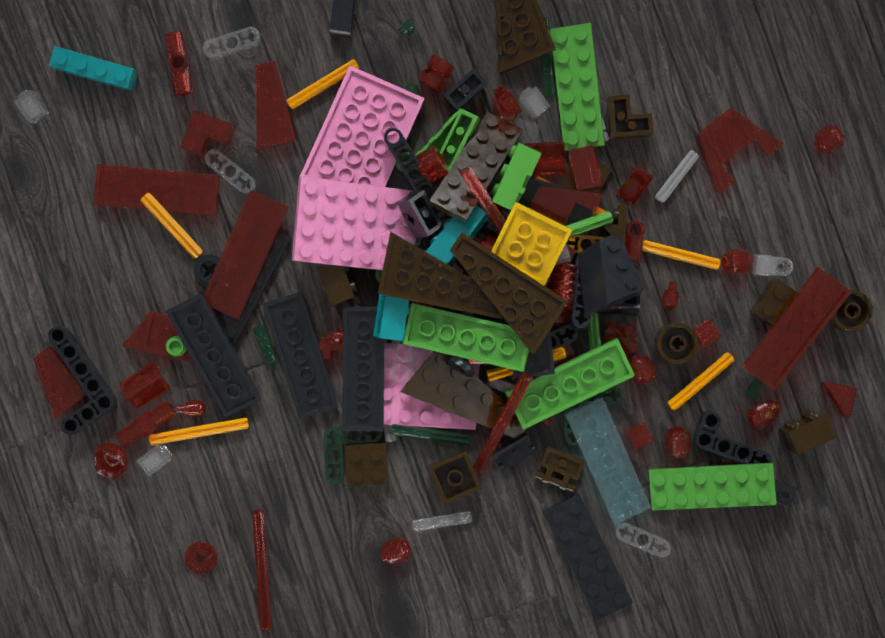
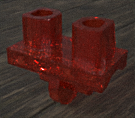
[491,85,522,122]
[602,321,640,357]
[318,327,343,360]

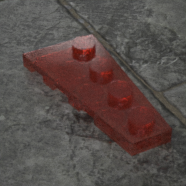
[255,60,296,150]

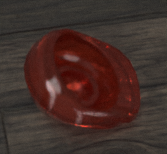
[94,443,128,479]

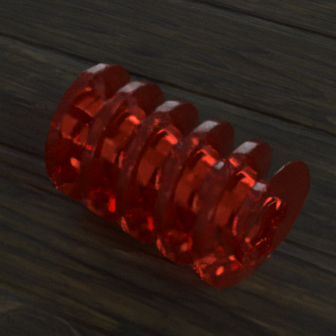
[550,264,578,309]

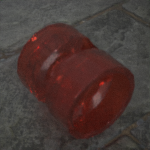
[417,54,454,93]

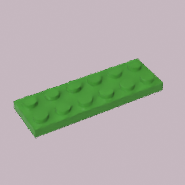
[550,23,605,151]
[403,303,529,372]
[505,338,635,430]
[649,463,777,510]

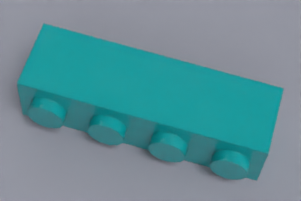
[49,46,139,92]
[424,206,489,266]
[373,294,410,341]

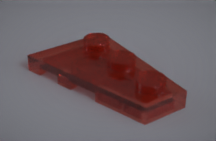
[33,346,87,419]

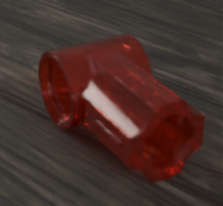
[625,220,645,261]

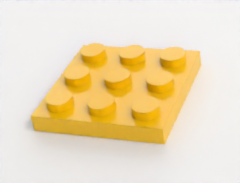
[491,202,572,286]

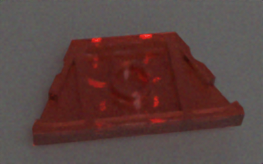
[123,311,194,363]

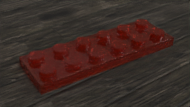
[93,164,220,216]
[204,190,289,319]
[742,267,852,391]

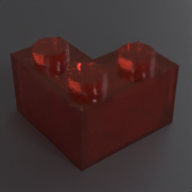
[180,110,236,158]

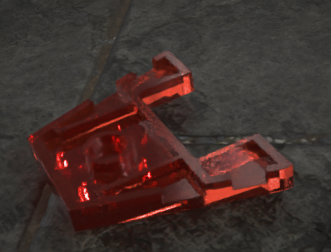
[697,108,783,193]
[529,185,604,267]

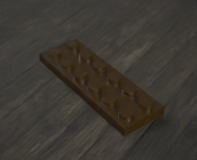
[429,112,523,224]

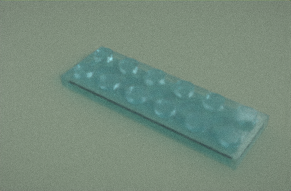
[565,397,651,525]

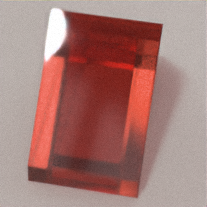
[616,165,654,204]
[821,381,858,418]

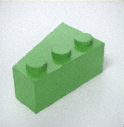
[415,108,481,173]
[491,142,541,210]

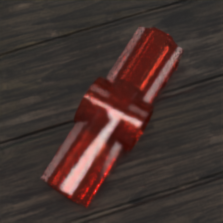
[165,31,194,96]
[116,400,177,448]

